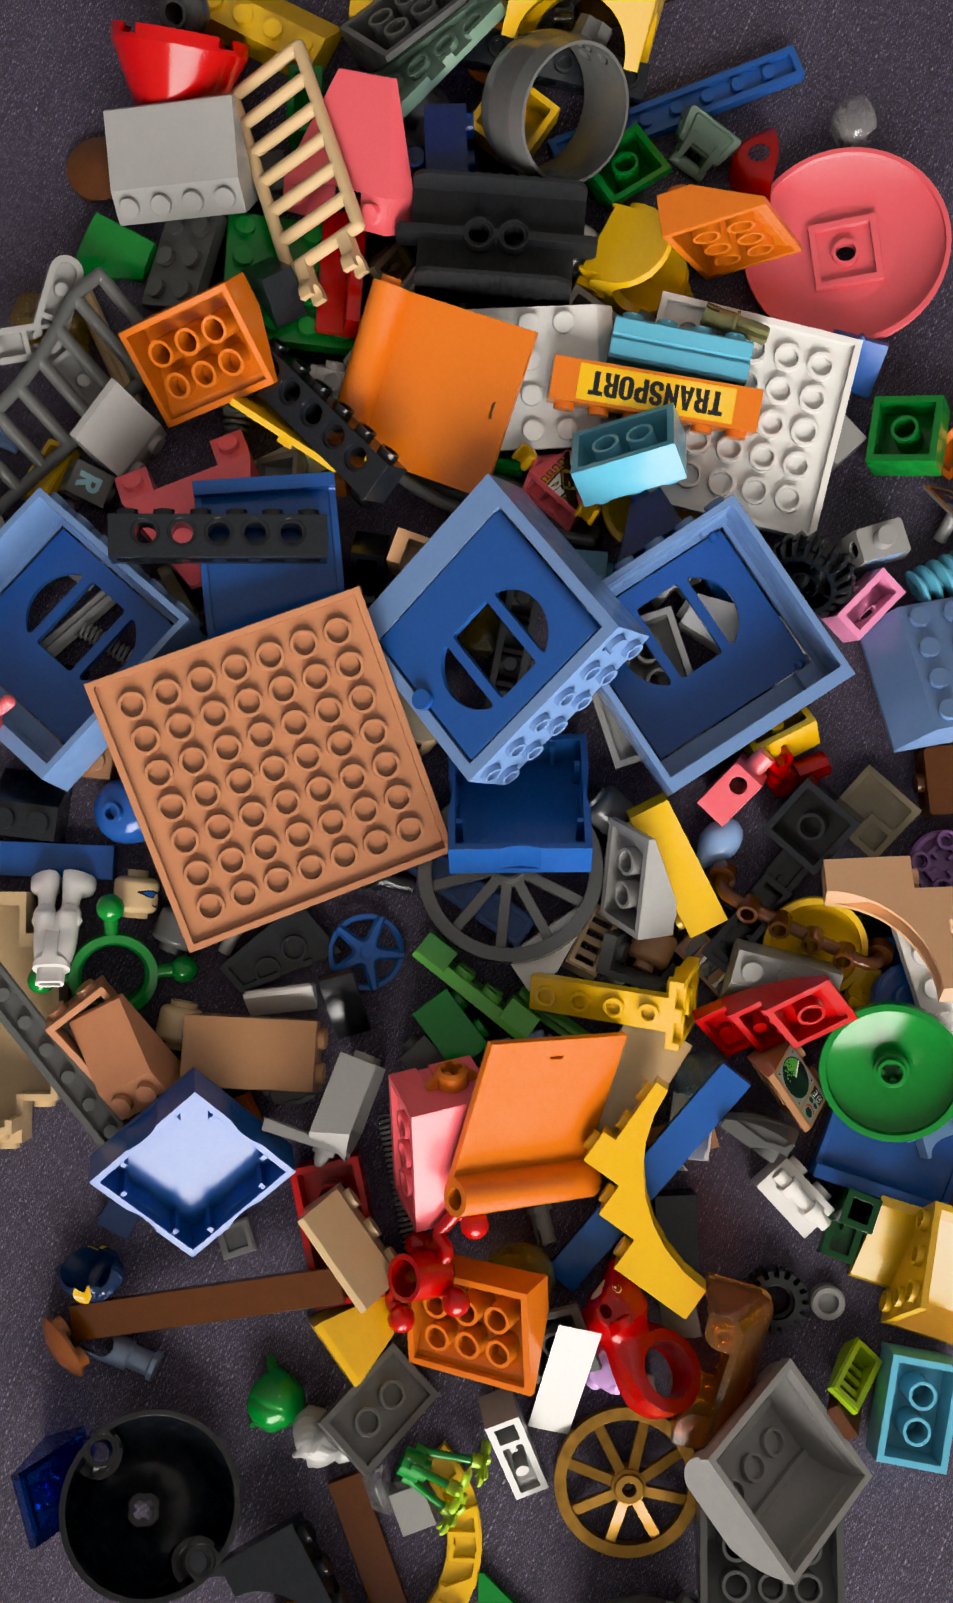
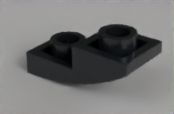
[318,967,372,1039]

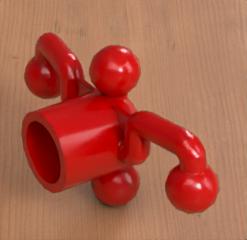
[385,1211,489,1334]

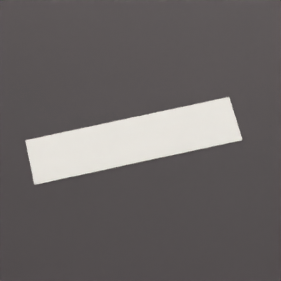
[528,1325,602,1434]

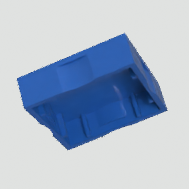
[448,734,593,873]
[89,1067,296,1258]

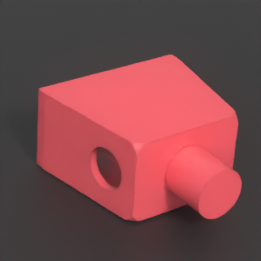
[697,747,775,827]

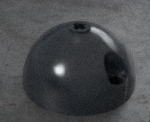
[59,1409,241,1603]

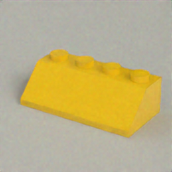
[202,0,343,76]

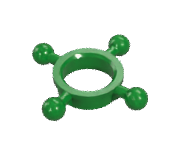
[27,894,198,1010]

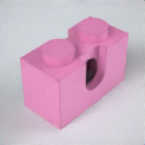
[821,567,906,643]

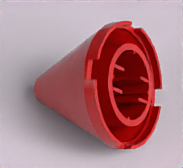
[110,20,249,106]

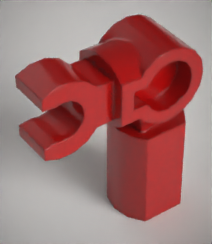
[765,745,831,797]

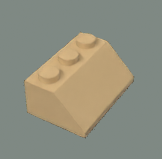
[297,1183,397,1314]

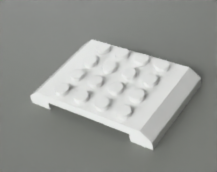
[466,304,616,451]

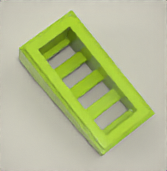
[827,1337,883,1415]

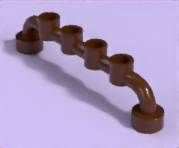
[708,860,894,971]

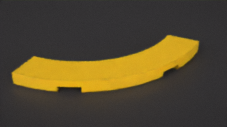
[426,1441,482,1603]

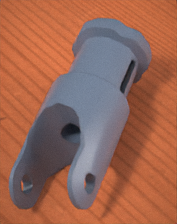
[81,1335,164,1382]

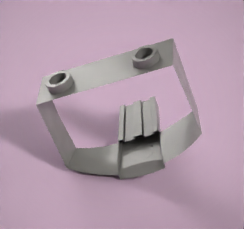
[262,1049,386,1167]

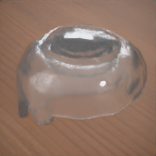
[831,94,877,148]

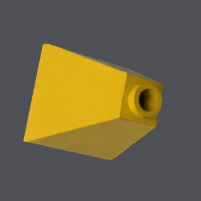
[306,1297,406,1387]

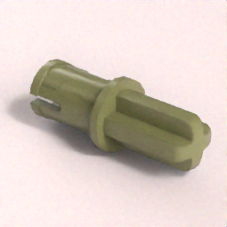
[700,302,770,345]

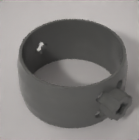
[481,13,629,182]

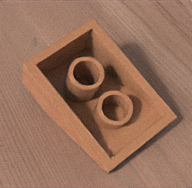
[69,993,181,1120]

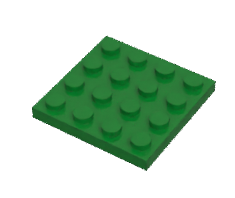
[224,213,358,356]

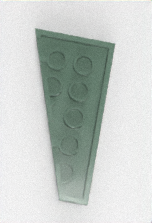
[373,0,507,119]

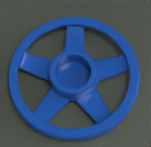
[328,914,405,990]

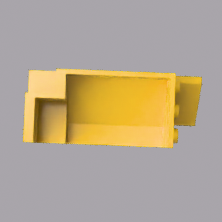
[847,1195,953,1345]

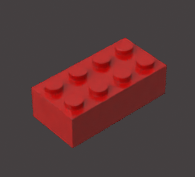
[290,1149,387,1311]

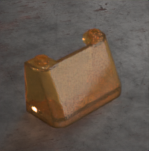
[671,1272,774,1449]

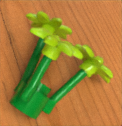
[396,1438,492,1536]

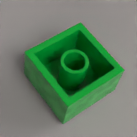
[865,395,950,476]
[412,985,490,1061]

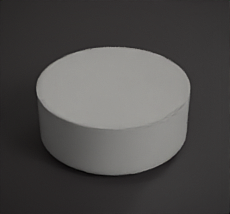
[808,1282,845,1321]

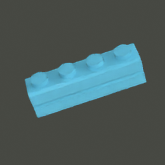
[606,312,754,386]

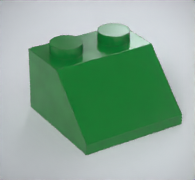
[584,123,672,208]

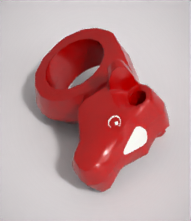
[581,1257,701,1420]

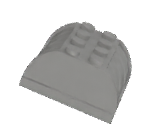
[684,1358,873,1585]

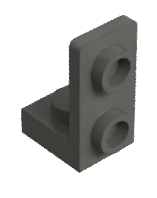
[596,928,668,992]

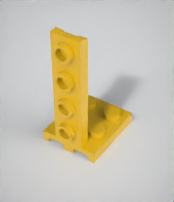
[529,956,701,1051]

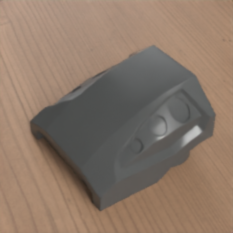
[718,1108,800,1164]

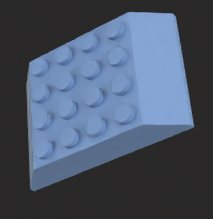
[859,597,953,753]

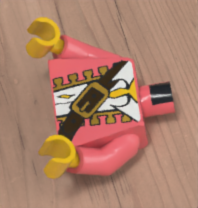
[511,443,602,532]

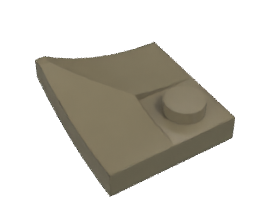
[839,764,922,857]

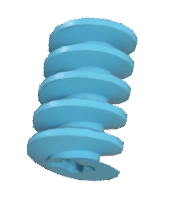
[905,550,953,603]

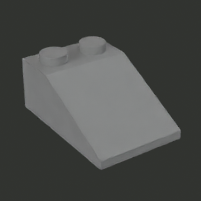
[69,378,167,478]
[600,817,677,940]

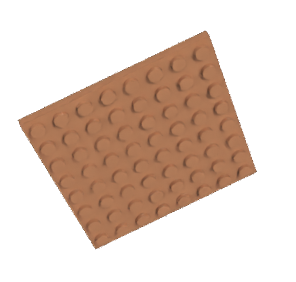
[83,586,448,953]

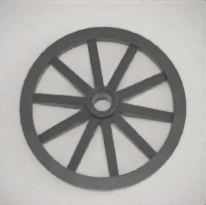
[417,803,603,964]

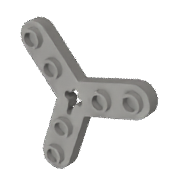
[0,255,102,406]

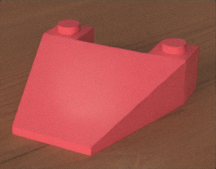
[283,68,413,236]
[114,429,260,590]

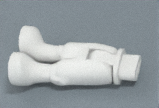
[31,869,97,987]

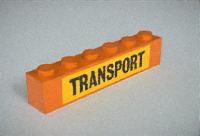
[546,354,764,441]

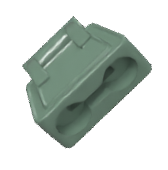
[668,105,741,183]

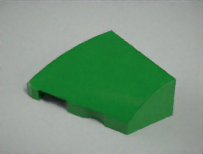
[75,212,158,282]

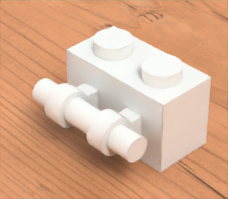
[751,1153,835,1239]

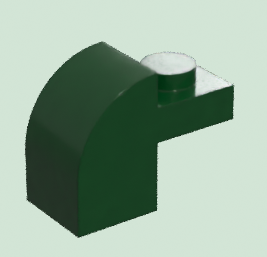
[816,1186,883,1265]

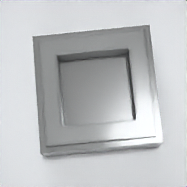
[217,1214,259,1261]

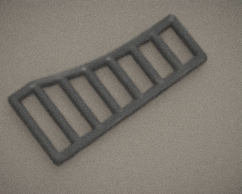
[0,267,146,516]

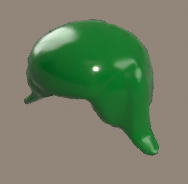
[247,1354,305,1433]

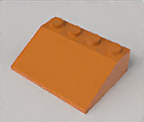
[656,184,803,280]
[118,272,278,428]
[406,1254,549,1397]

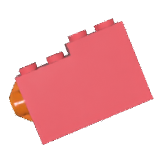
[388,1055,487,1233]

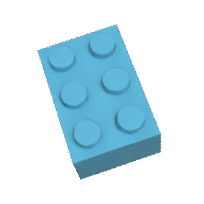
[570,402,687,507]
[865,1342,953,1475]

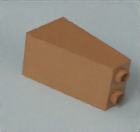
[179,1012,329,1092]

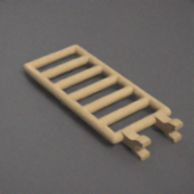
[229,39,370,307]

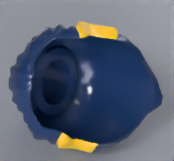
[56,1245,125,1304]

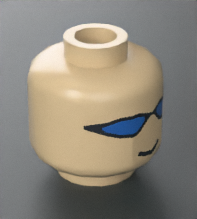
[113,869,160,919]

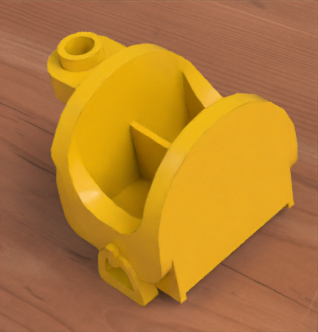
[575,203,693,315]

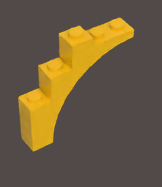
[583,1075,706,1320]

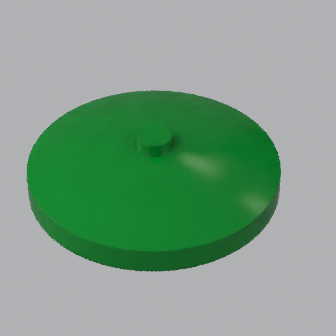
[819,1001,953,1142]

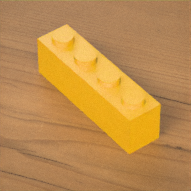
[626,793,728,938]

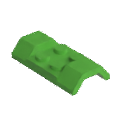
[412,930,540,1039]

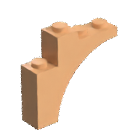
[821,856,953,1002]

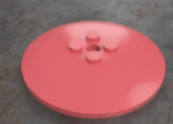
[745,147,952,340]

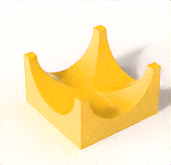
[501,0,665,73]

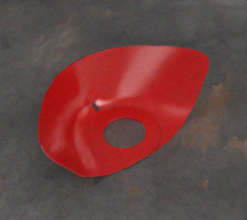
[728,127,779,203]

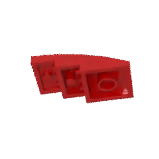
[692,975,858,1057]

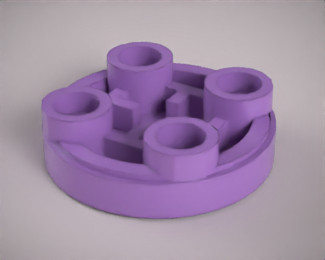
[907,830,953,888]

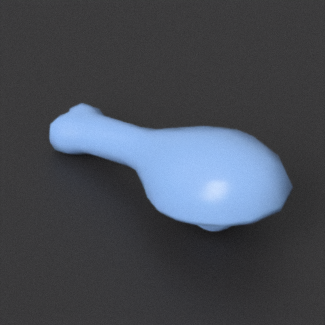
[696,818,743,870]

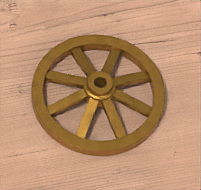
[553,1404,696,1558]

